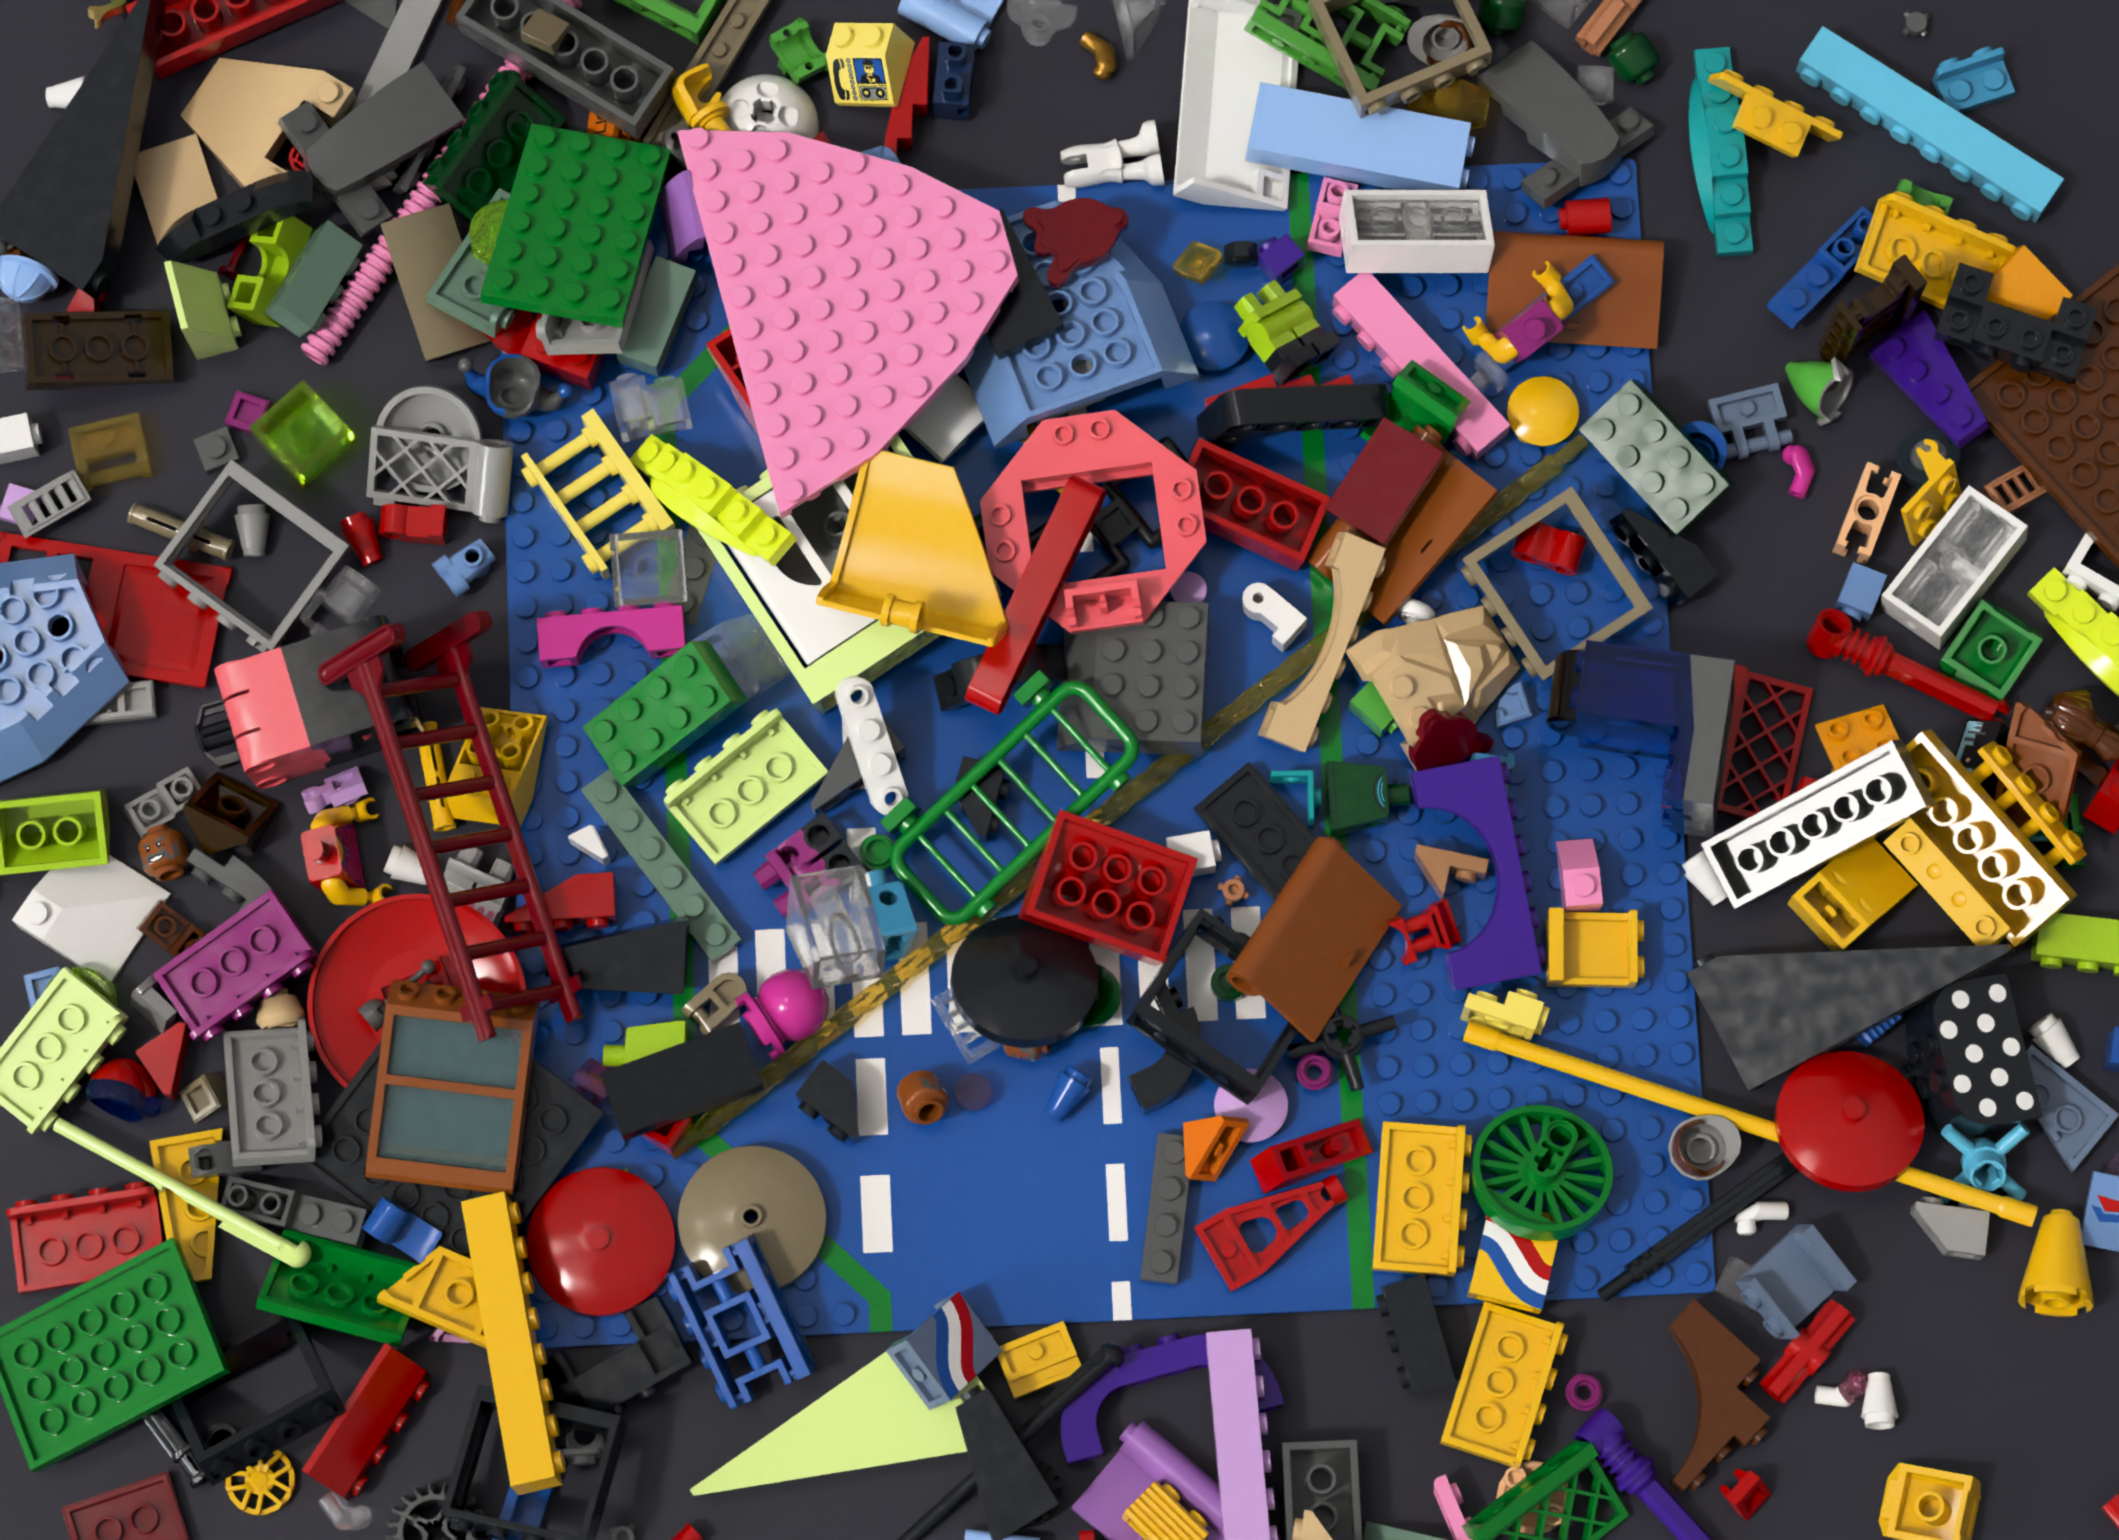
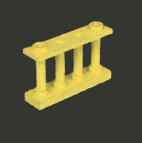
[520,408,677,580]

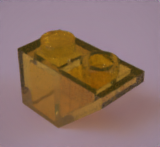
[1406,79,1491,129]

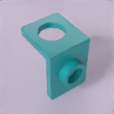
[1270,770,1321,826]

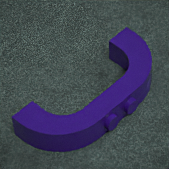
[1061,1333,1284,1467]

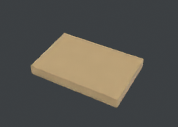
[134,134,218,256]

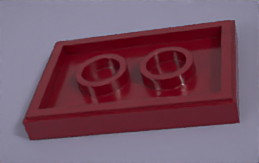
[1325,417,1446,547]
[61,1471,191,1540]

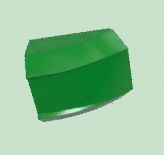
[1939,597,2045,701]

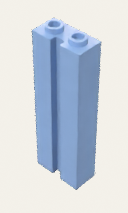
[1245,82,1476,190]

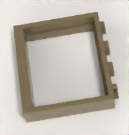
[1308,0,1493,119]
[1460,486,1653,681]

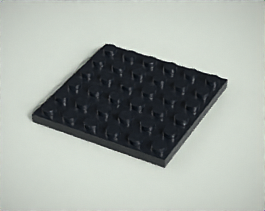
[301,979,605,1259]

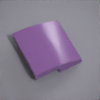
[659,170,705,264]

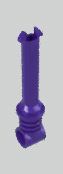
[1573,1408,1713,1540]

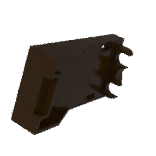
[21,310,174,391]

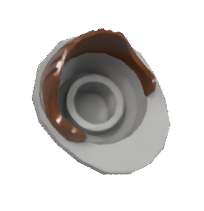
[1407,14,1475,66]
[1668,1115,1741,1181]

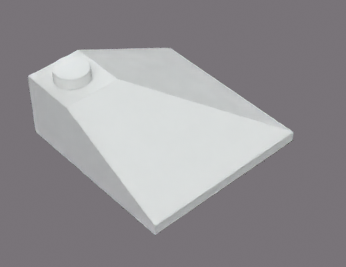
[12,855,172,986]

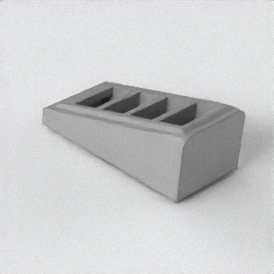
[7,470,91,539]

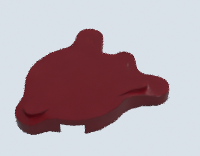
[1023,198,1129,288]
[1408,708,1494,772]

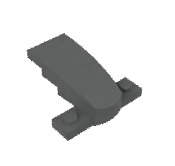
[1477,40,1655,209]
[278,61,465,238]

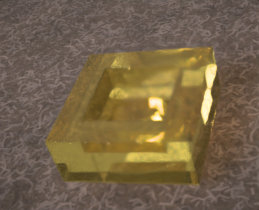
[1172,240,1224,285]

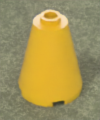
[2018,1209,2094,1317]

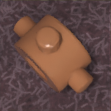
[1217,875,1249,907]

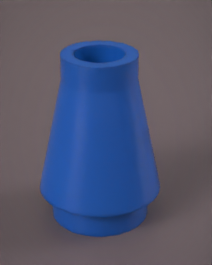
[1044,1064,1092,1122]

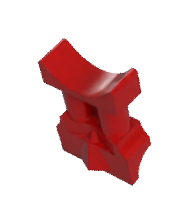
[1387,898,1462,965]

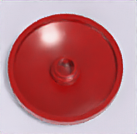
[1774,1051,1925,1192]
[527,1167,676,1317]

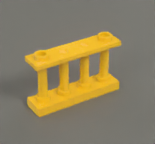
[1883,818,2011,946]

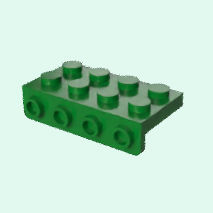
[256,1229,419,1347]

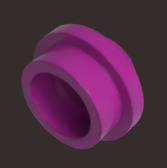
[1296,1053,1333,1091]
[1565,1374,1603,1412]

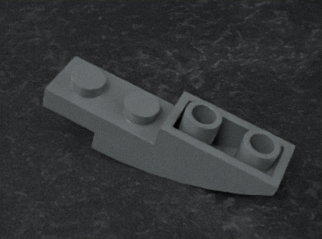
[186,848,271,911]
[221,1176,372,1248]

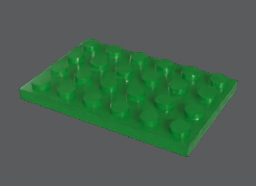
[480,123,671,328]
[0,1237,230,1473]

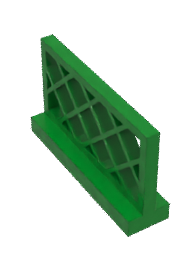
[1461,1440,1629,1540]

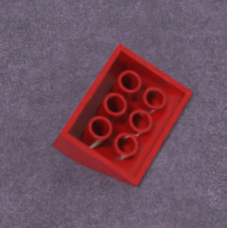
[1018,809,1198,966]

